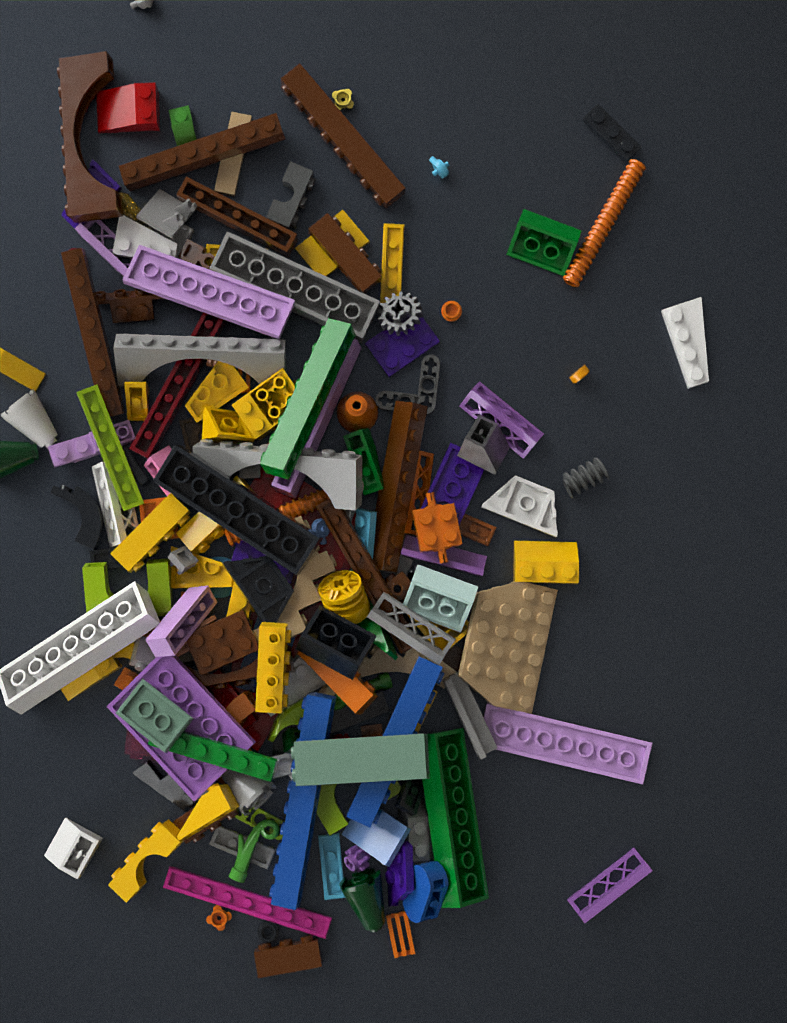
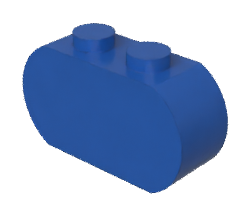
[403,861,448,923]

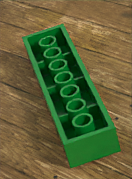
[422,728,489,908]

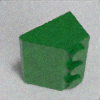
[506,209,582,276]

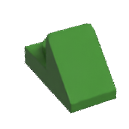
[169,105,197,146]

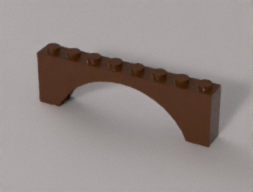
[57,51,123,223]

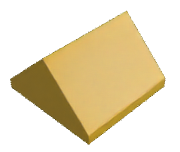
[202,407,255,444]

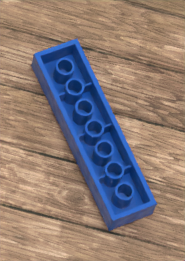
[346,656,445,828]

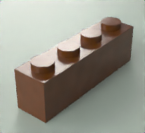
[309,213,382,294]

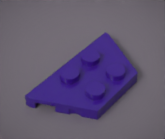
[385,839,414,907]

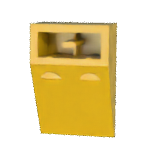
[232,368,295,440]

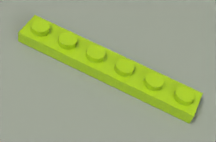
[76,385,144,511]

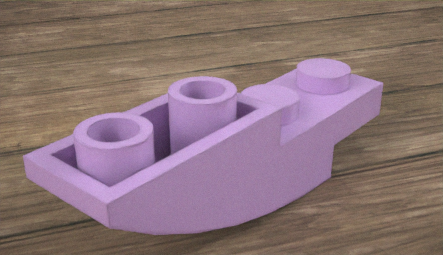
[48,420,135,468]

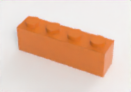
[297,651,378,715]

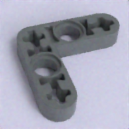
[375,355,440,415]

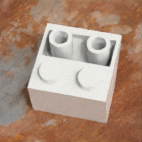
[44,818,103,879]

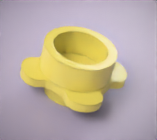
[332,89,354,110]

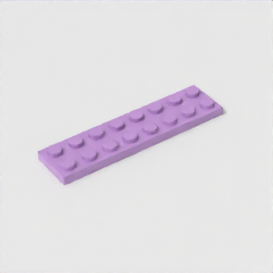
[122,245,295,339]
[483,703,652,784]

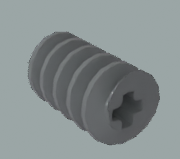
[563,457,610,498]

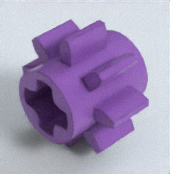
[344,845,371,873]

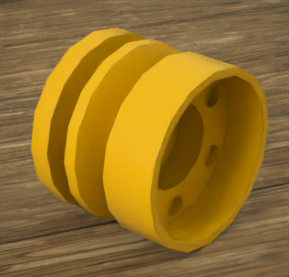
[318,570,370,624]

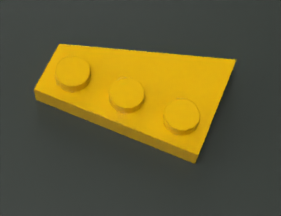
[171,546,234,589]

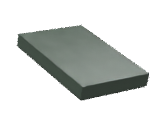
[116,678,194,754]

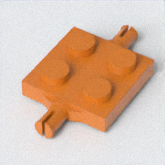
[412,492,463,564]

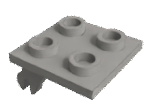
[136,189,197,239]

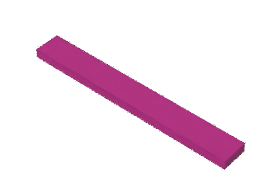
[163,866,332,939]

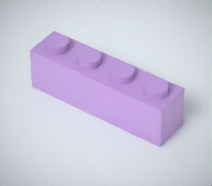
[146,586,218,657]

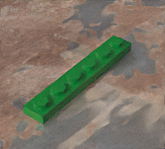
[148,731,278,782]

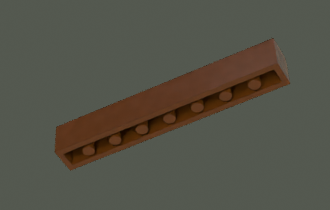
[281,63,405,209]
[119,113,285,191]
[61,248,126,416]
[373,401,428,572]

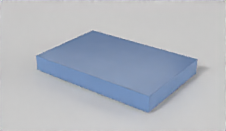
[342,808,411,867]

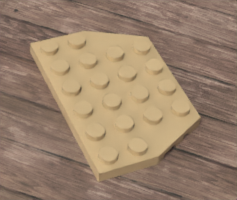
[458,581,558,714]

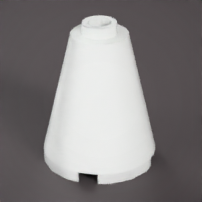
[1,389,58,448]

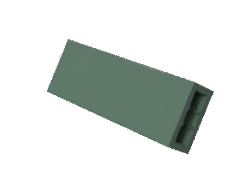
[291,734,430,786]

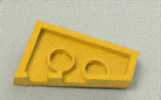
[185,361,249,423]

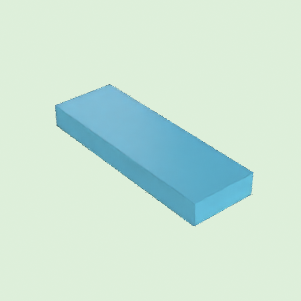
[318,833,346,900]

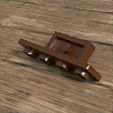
[96,288,164,323]

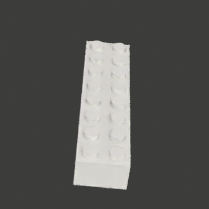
[0,581,160,714]

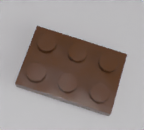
[186,610,259,675]

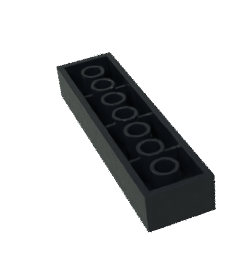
[153,445,323,575]

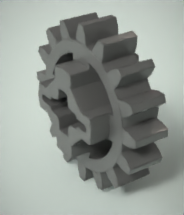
[377,291,423,336]

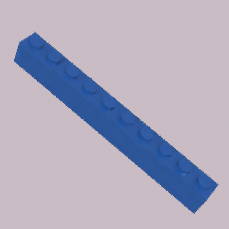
[269,692,337,910]

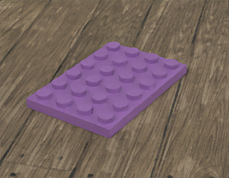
[107,655,256,801]

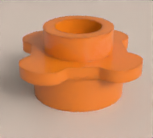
[206,905,232,931]

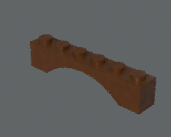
[185,645,295,690]

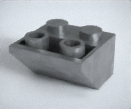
[457,415,510,475]

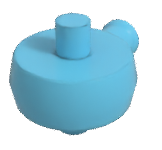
[429,156,450,179]

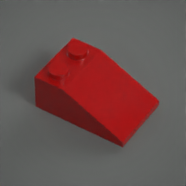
[97,82,160,133]

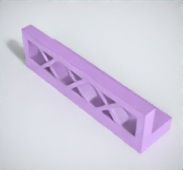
[75,220,136,289]

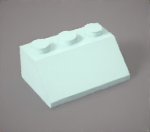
[403,565,478,633]

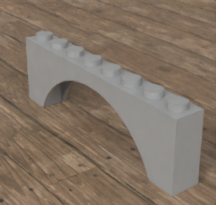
[113,334,287,386]
[193,439,362,511]

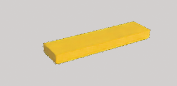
[380,223,404,304]

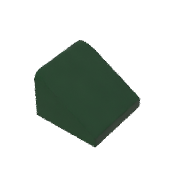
[282,728,301,753]

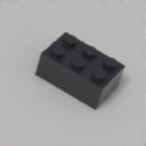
[296,605,377,680]

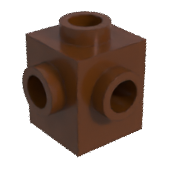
[384,570,411,603]

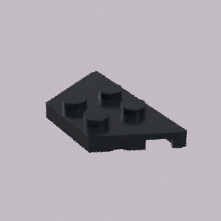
[222,556,294,623]

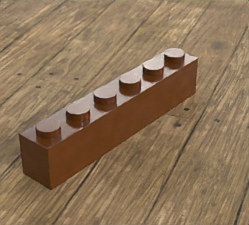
[176,176,298,258]

